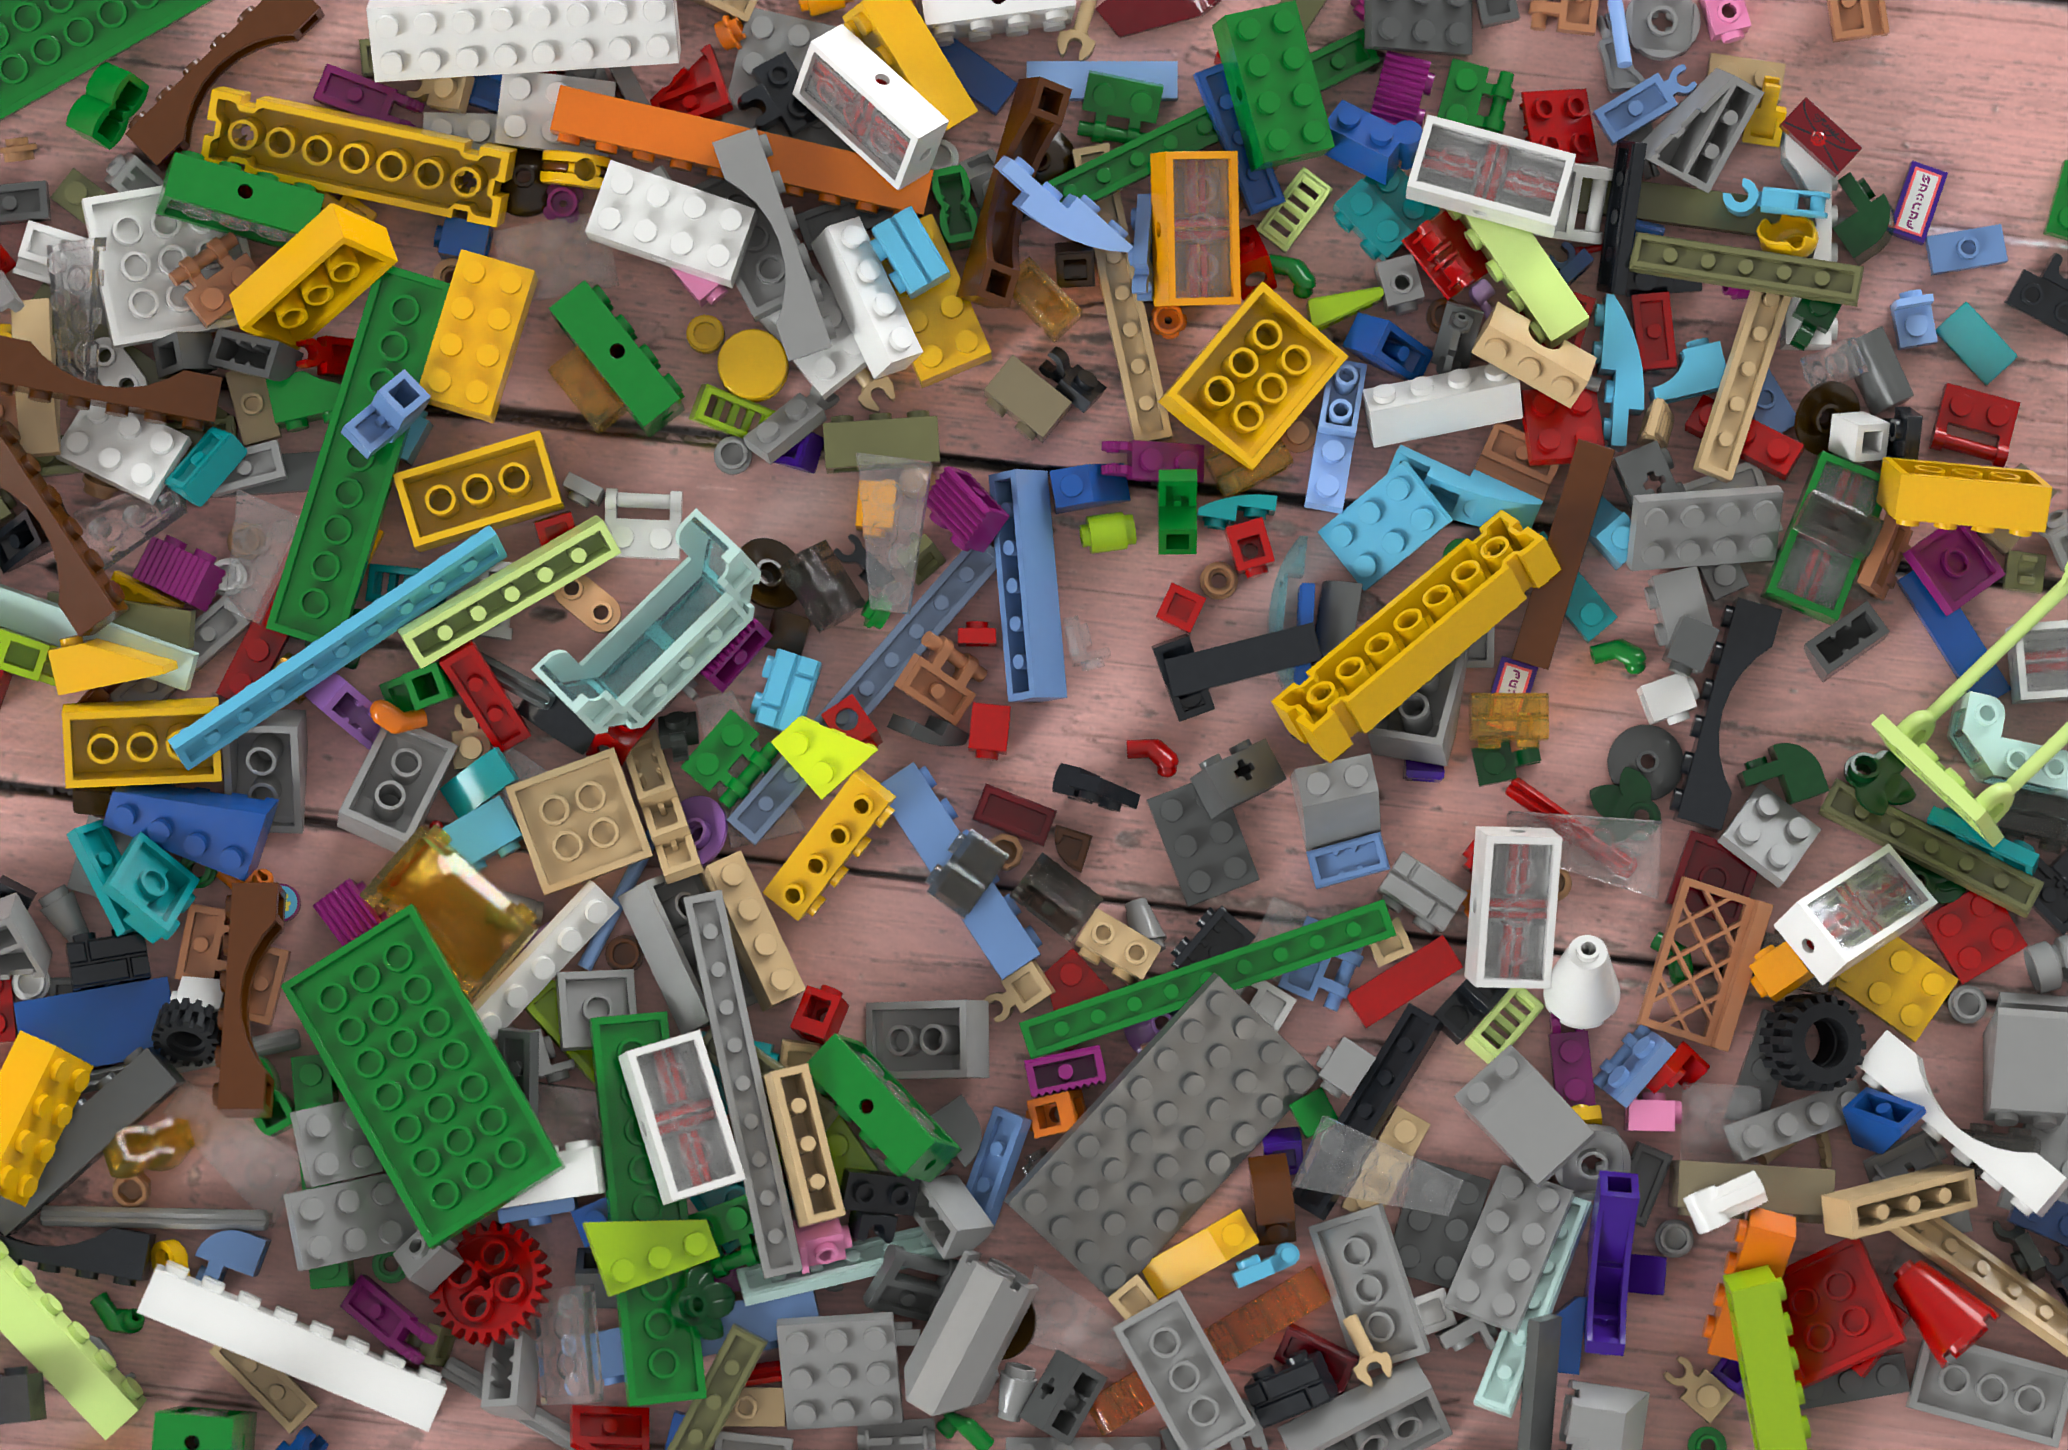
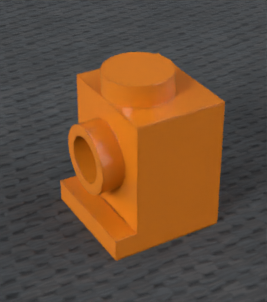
[1025,1090,1086,1139]

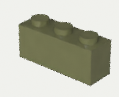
[823,410,941,474]

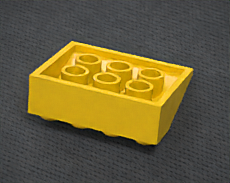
[1158,281,1349,470]

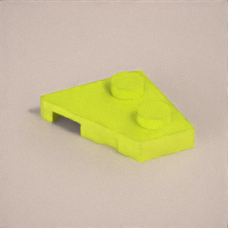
[771,716,878,800]

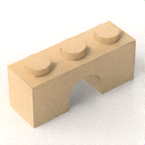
[1471,302,1597,409]

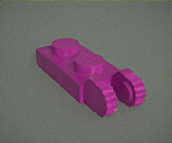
[313,64,425,127]
[1101,440,1204,484]
[1548,1011,1596,1107]
[340,1274,438,1365]

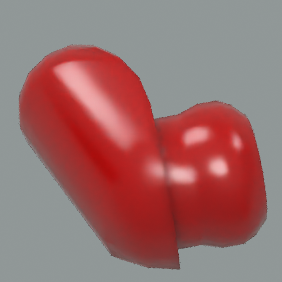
[1127,739,1179,777]

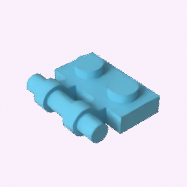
[1231,1243,1300,1288]

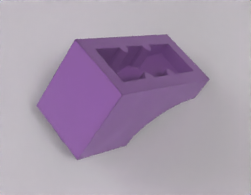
[304,672,381,750]

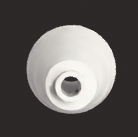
[1543,935,1621,1030]

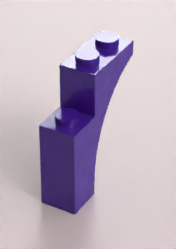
[1583,1170,1640,1356]

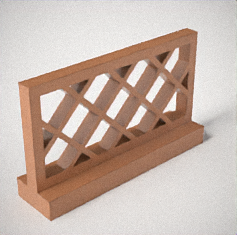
[1636,876,1774,1052]

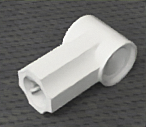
[1683,1170,1768,1235]

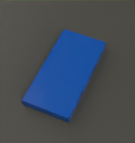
[13,976,171,1067]

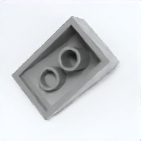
[1367,648,1469,766]
[222,709,308,834]
[337,727,458,858]
[866,1000,989,1079]
[1454,1044,1596,1188]

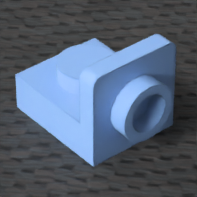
[1890,289,1938,350]

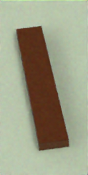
[1511,439,1616,670]

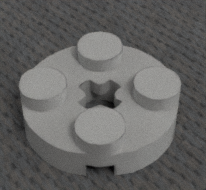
[1625,0,1701,61]
[1555,1124,1631,1200]

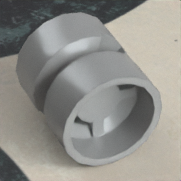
[2023,934,2068,995]

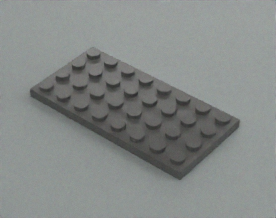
[1004,973,1320,1297]

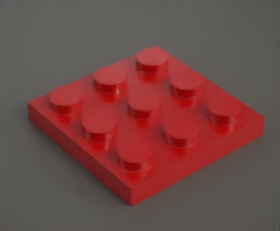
[1781,1237,1908,1389]

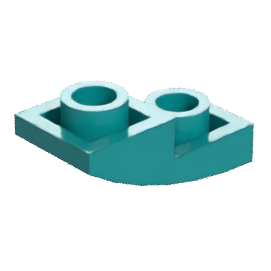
[1197,494,1278,530]
[439,747,519,819]

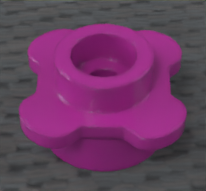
[543,184,584,224]

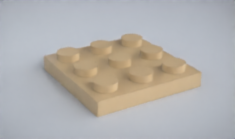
[505,747,654,896]

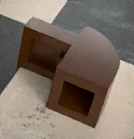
[1248,1153,1297,1246]

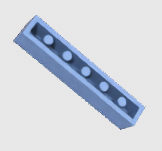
[988,469,1067,703]
[881,762,1043,980]
[584,1290,820,1386]

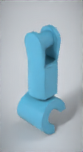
[1723,178,1831,219]

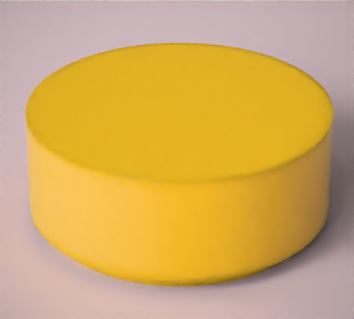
[686,315,725,354]

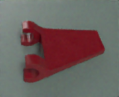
[1095,0,1222,38]

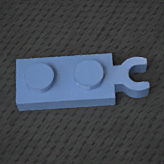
[1592,65,1697,146]
[1128,193,1154,301]

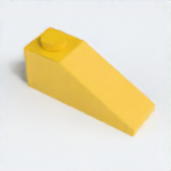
[48,635,178,696]
[1142,1208,1260,1299]

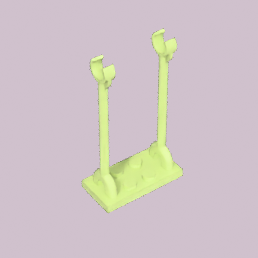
[1871,562,2068,848]

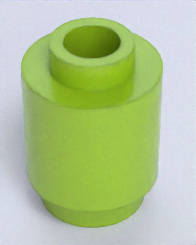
[1079,512,1136,554]

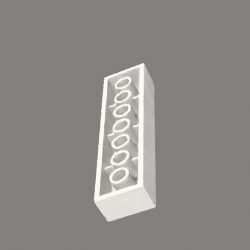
[366,0,681,82]
[137,1260,447,1432]

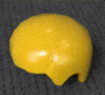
[1756,215,1819,258]

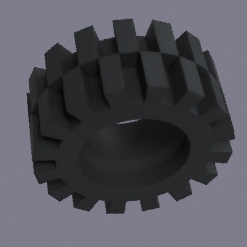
[151,998,222,1067]

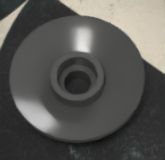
[1607,725,1683,801]

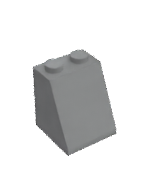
[1290,753,1381,851]
[1983,1007,2068,1129]

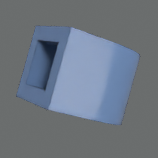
[341,369,431,460]
[195,1230,271,1282]

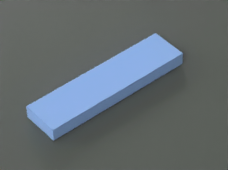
[1026,61,1178,101]

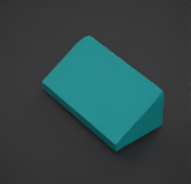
[1936,302,2018,386]
[164,427,248,507]

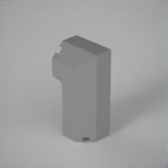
[904,1250,1039,1416]
[1559,1380,1650,1450]

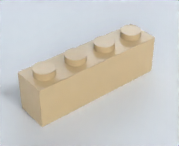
[699,850,806,1012]
[762,1063,846,1228]
[1821,1164,1978,1239]

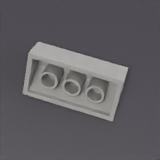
[617,874,758,1035]
[1277,1357,1453,1450]

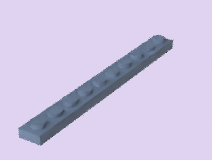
[726,545,997,846]

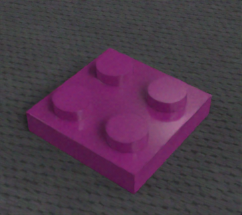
[1902,525,2006,616]

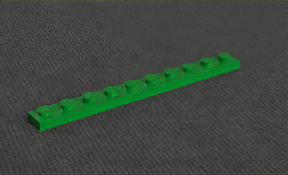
[1041,28,1381,227]
[1019,899,1397,1059]

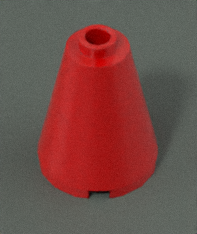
[1893,1259,2000,1368]

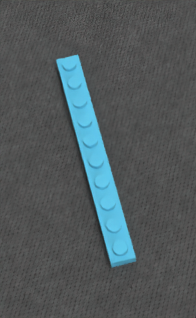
[168,525,508,771]

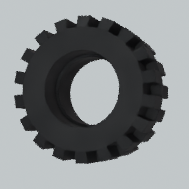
[1759,994,1866,1091]

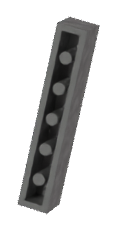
[0,1046,186,1236]

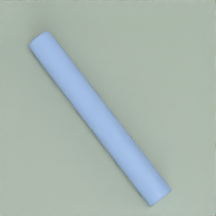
[1607,0,1632,68]

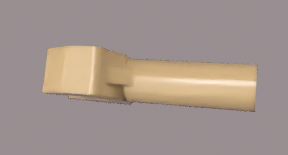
[1057,0,1098,61]
[854,368,895,413]
[1342,1314,1393,1387]

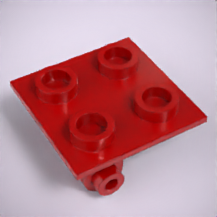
[1519,88,1599,164]
[1401,210,1489,301]

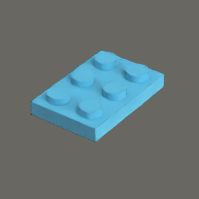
[1318,460,1453,591]

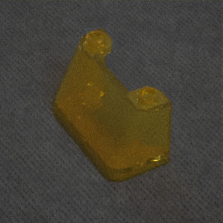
[360,825,538,999]

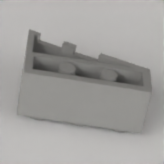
[1640,68,1765,194]
[0,892,53,980]

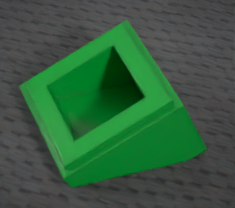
[1288,1087,1338,1139]

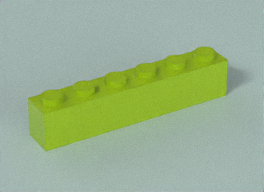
[1723,1265,1812,1450]

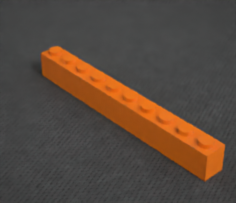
[550,85,934,218]

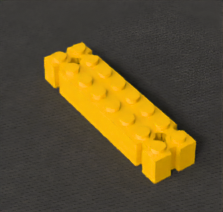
[201,86,517,227]
[1271,510,1562,763]

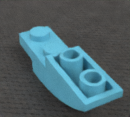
[1591,294,1644,452]
[1387,444,1543,530]

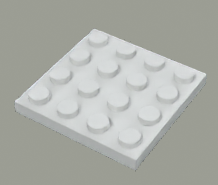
[81,186,251,349]

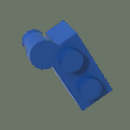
[1324,99,1423,186]

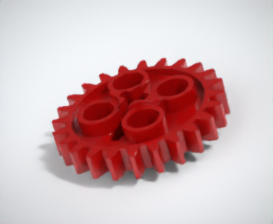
[429,1220,553,1347]

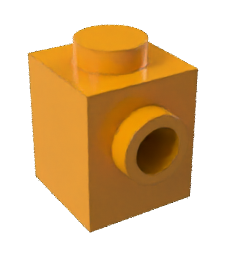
[1749,941,1815,1002]

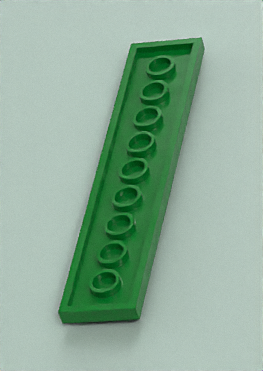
[266,266,450,642]
[589,1011,707,1407]

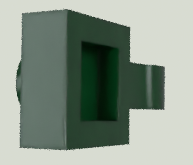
[1789,298,1842,351]
[1471,741,1541,787]

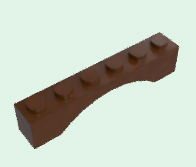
[125,0,325,173]
[956,76,1072,309]
[0,336,222,432]
[0,419,129,637]
[212,883,286,1118]

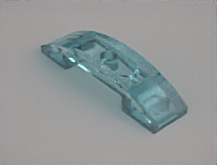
[1267,536,1308,691]

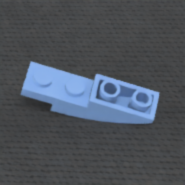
[994,155,1133,253]
[1304,360,1367,514]

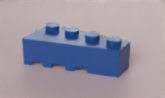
[102,784,280,882]

